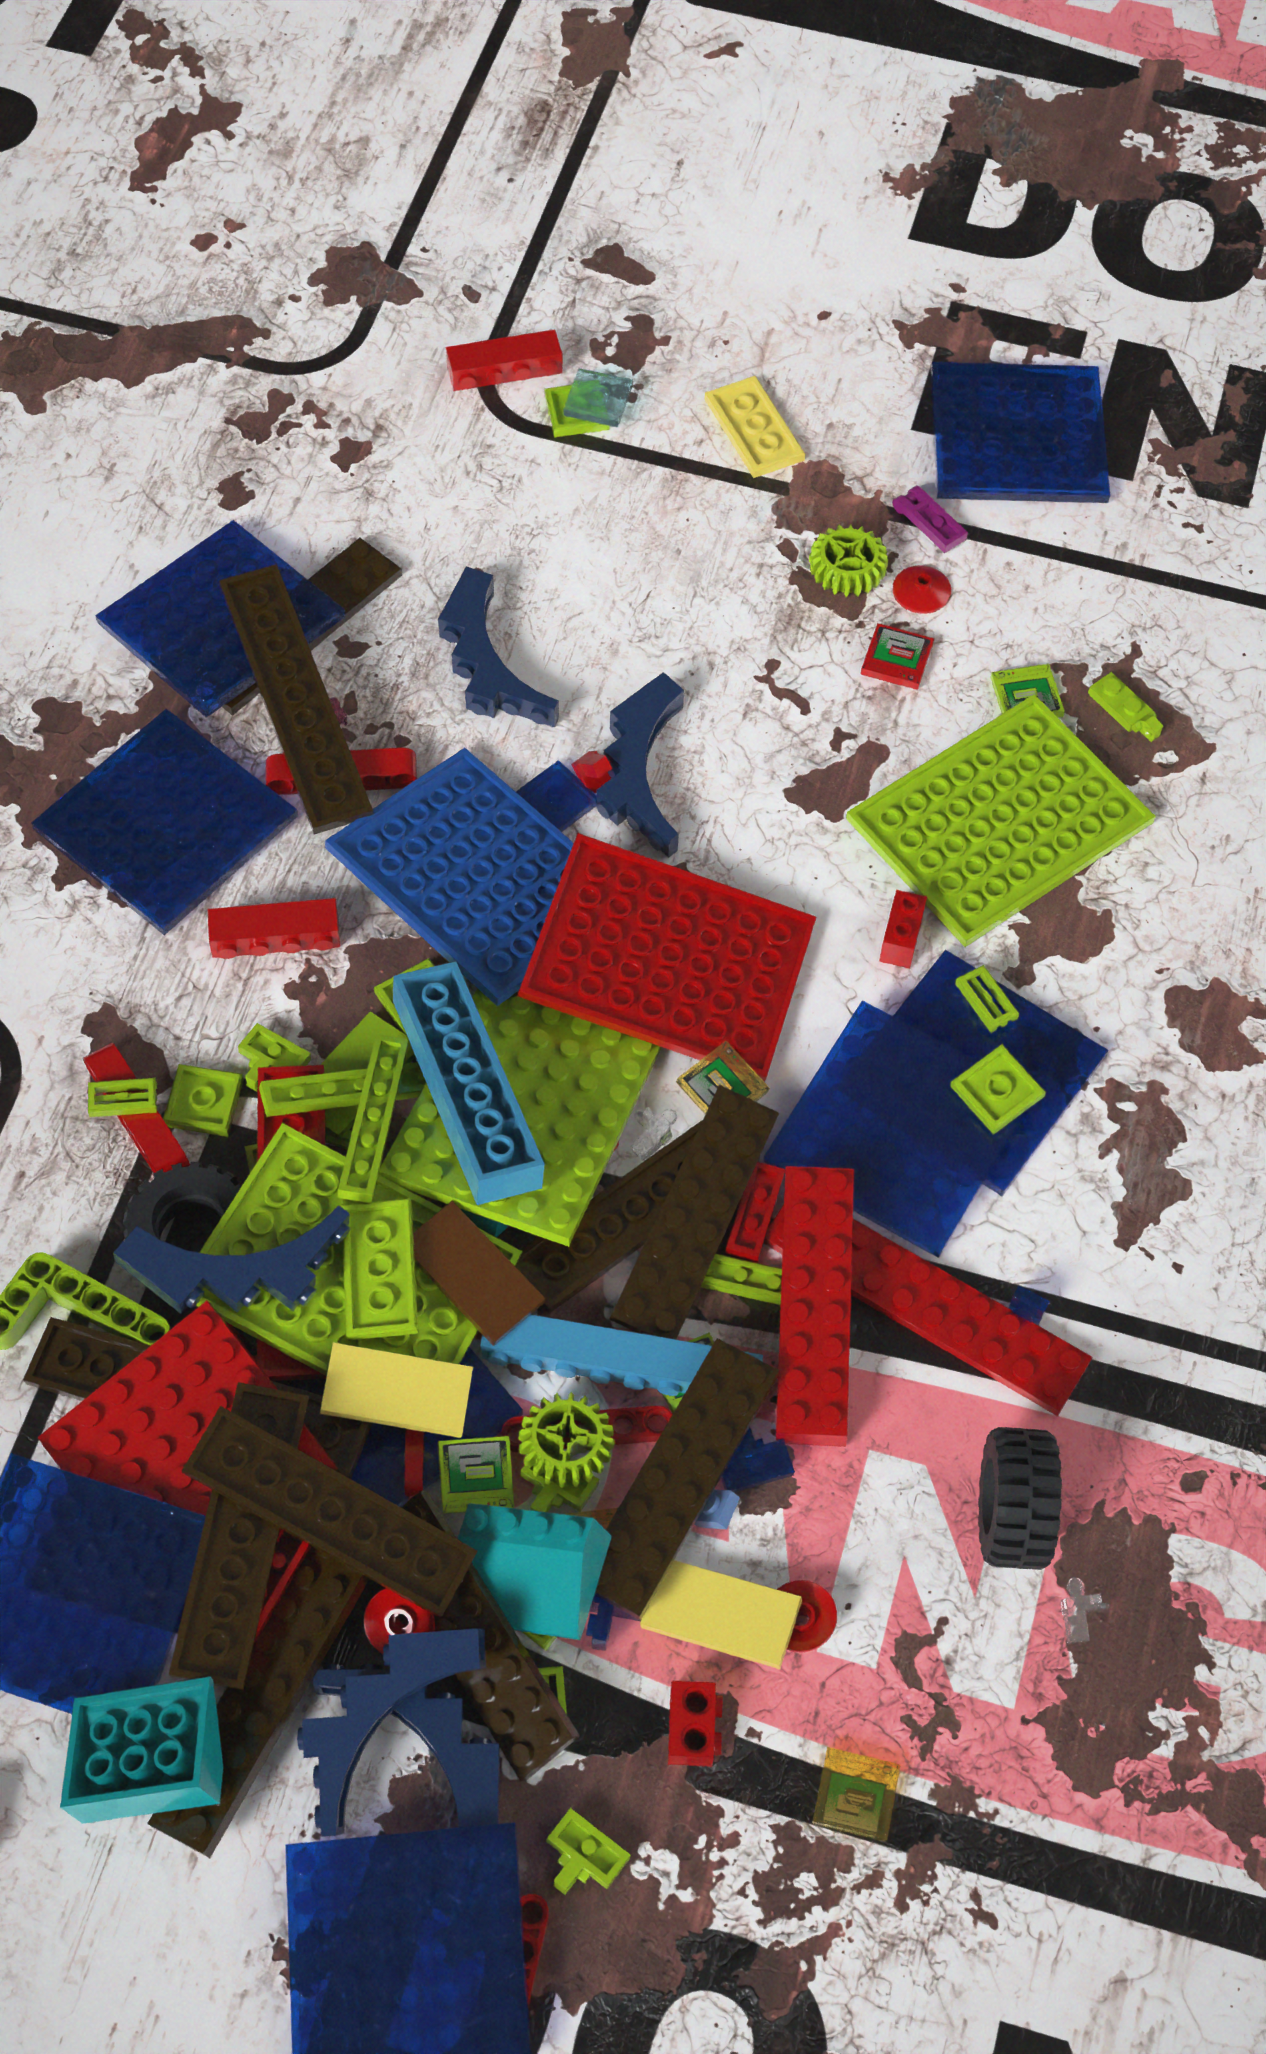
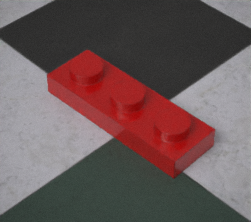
[725,1162,785,1263]

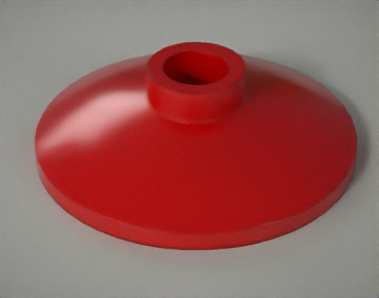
[893,565,951,614]
[776,1580,837,1652]
[364,1588,435,1654]

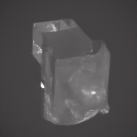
[631,1107,677,1162]
[1060,1577,1110,1644]

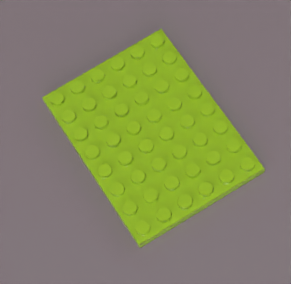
[846,694,1156,947]
[379,988,661,1247]
[196,1123,522,1376]

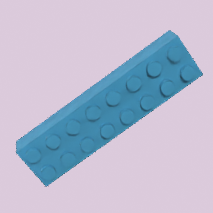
[393,962,545,1205]

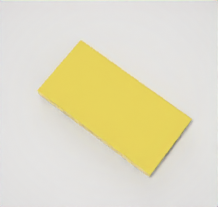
[705,376,805,478]
[320,1343,473,1438]
[640,1560,802,1669]

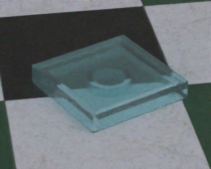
[564,368,633,428]

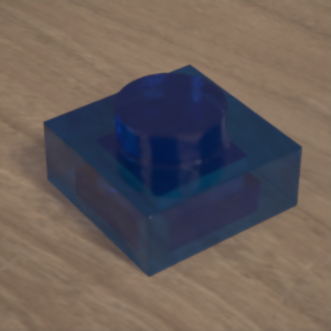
[1009,1285,1050,1326]

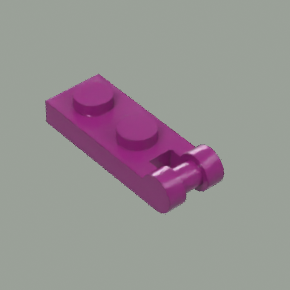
[892,485,968,553]

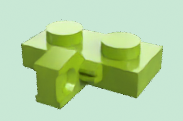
[238,1023,311,1092]
[520,1446,600,1512]
[547,1808,631,1895]

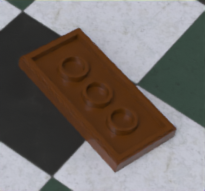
[413,1201,546,1346]

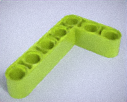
[0,1252,171,1350]

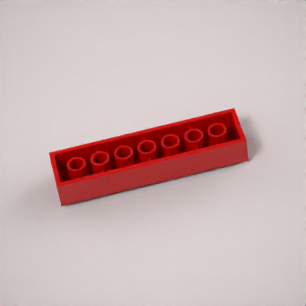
[776,1166,854,1447]

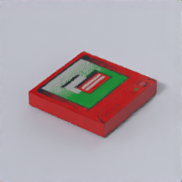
[860,623,935,690]

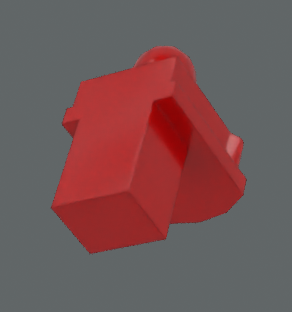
[571,751,612,793]

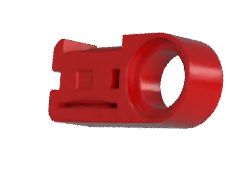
[405,1429,425,1500]

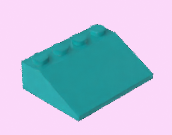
[458,1503,612,1640]
[60,1677,223,1824]

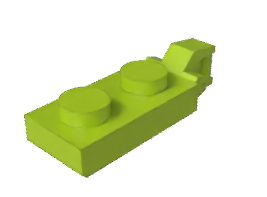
[1088,672,1163,742]

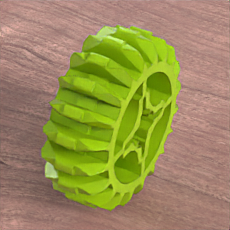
[809,524,888,597]
[518,1392,615,1489]

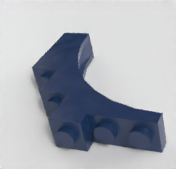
[438,566,559,727]
[596,672,684,858]
[113,1206,350,1314]
[297,1629,486,1837]
[313,1664,500,1845]

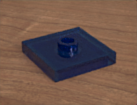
[516,760,597,832]

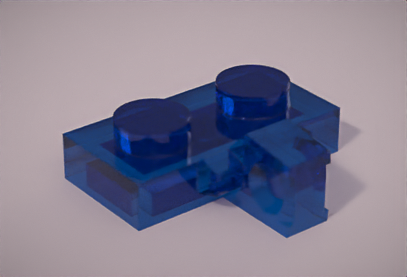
[721,1427,795,1493]

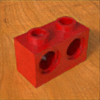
[879,889,927,969]
[668,1680,723,1767]

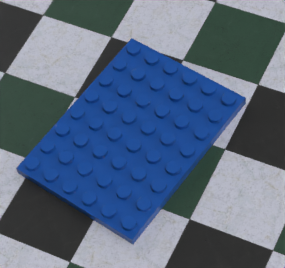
[325,748,574,1006]

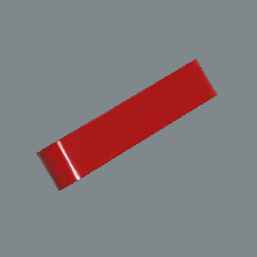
[265,747,417,795]
[83,1042,190,1173]

